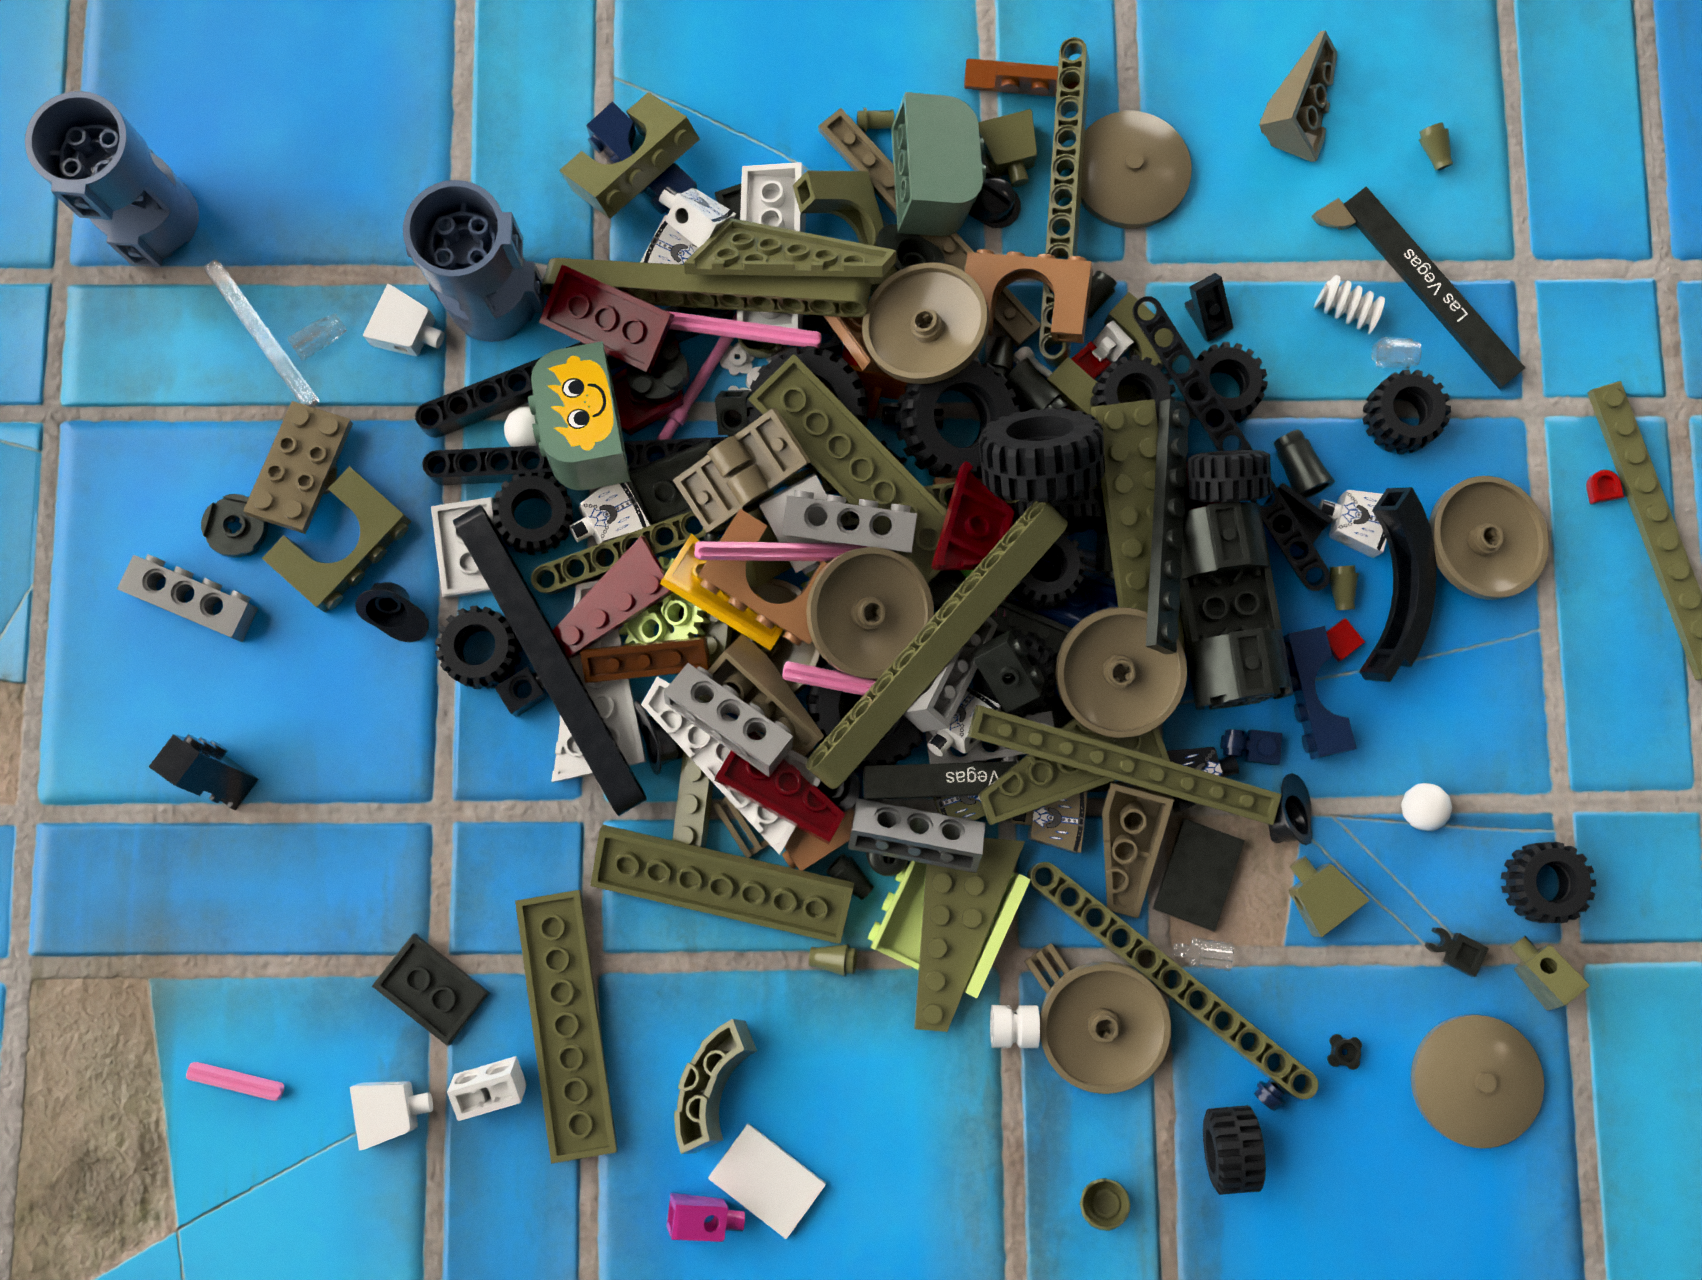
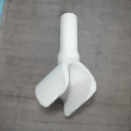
[1013,346,1053,378]

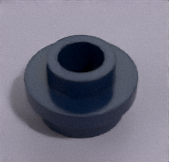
[1254,1080,1286,1111]

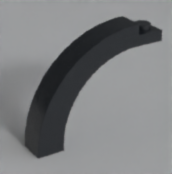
[1359,487,1437,682]

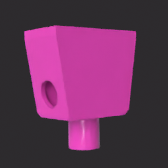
[666,1193,745,1242]

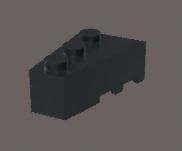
[149,734,259,810]

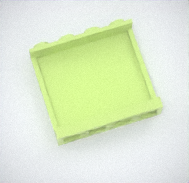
[867,861,1031,998]

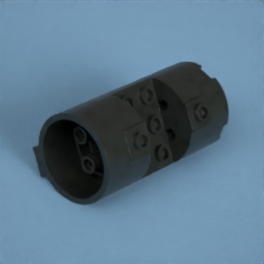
[1179,501,1293,710]

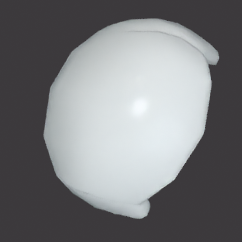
[504,406,539,447]
[1401,783,1452,831]

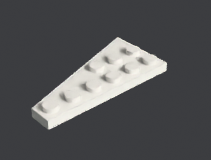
[551,579,647,783]
[641,677,821,855]

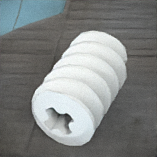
[1313,275,1385,334]

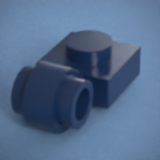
[1220,729,1282,765]

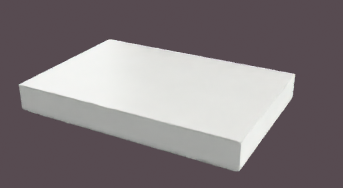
[431,497,497,599]
[708,1123,826,1239]

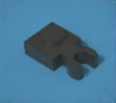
[1424,928,1489,977]

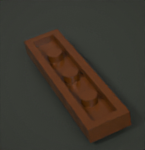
[580,636,711,683]

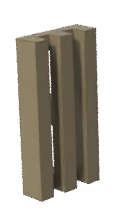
[713,797,770,858]
[1024,943,1070,995]

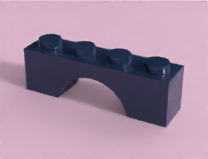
[586,101,698,214]
[1283,626,1357,759]

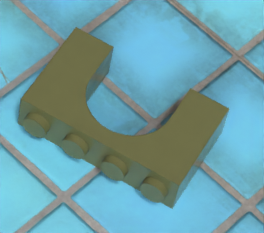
[559,92,700,219]
[793,171,897,297]
[1047,292,1184,415]
[262,466,412,613]

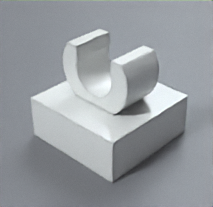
[1092,320,1134,363]

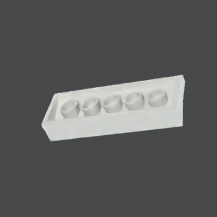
[737,162,806,329]

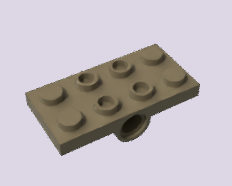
[243,401,353,534]
[673,408,811,533]

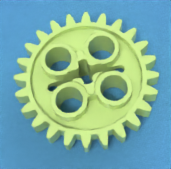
[619,557,710,645]

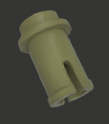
[857,107,894,132]

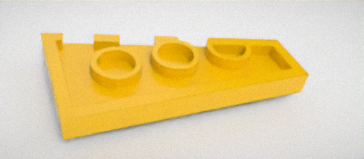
[660,533,783,651]

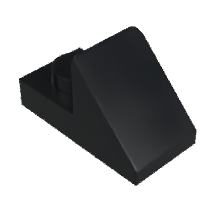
[1184,273,1234,342]

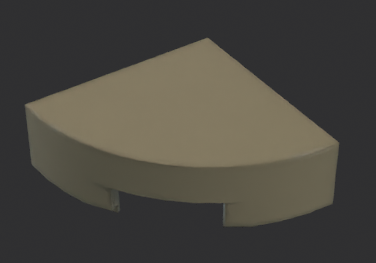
[1312,198,1356,230]

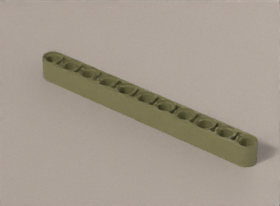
[1039,37,1090,367]
[541,258,872,318]
[531,467,837,595]
[806,501,1068,789]
[1027,862,1318,1099]

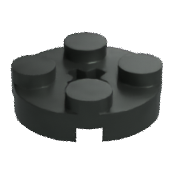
[626,343,690,404]
[201,494,268,558]

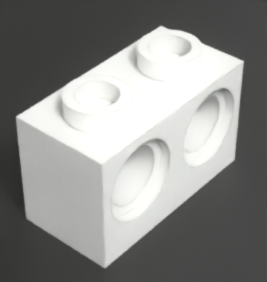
[447,1056,527,1121]

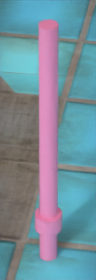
[656,312,737,440]

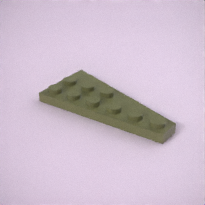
[683,218,897,277]
[978,718,1170,825]
[914,838,1025,1032]

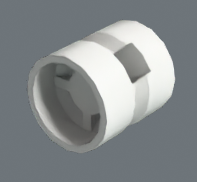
[990,1005,1040,1048]

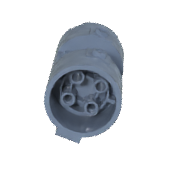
[25,91,199,267]
[403,180,544,342]

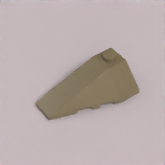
[1259,30,1337,162]
[702,634,824,757]
[1102,781,1174,918]

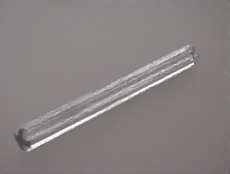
[204,260,319,407]

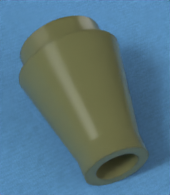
[1418,122,1453,171]
[1329,565,1359,610]
[809,944,857,977]

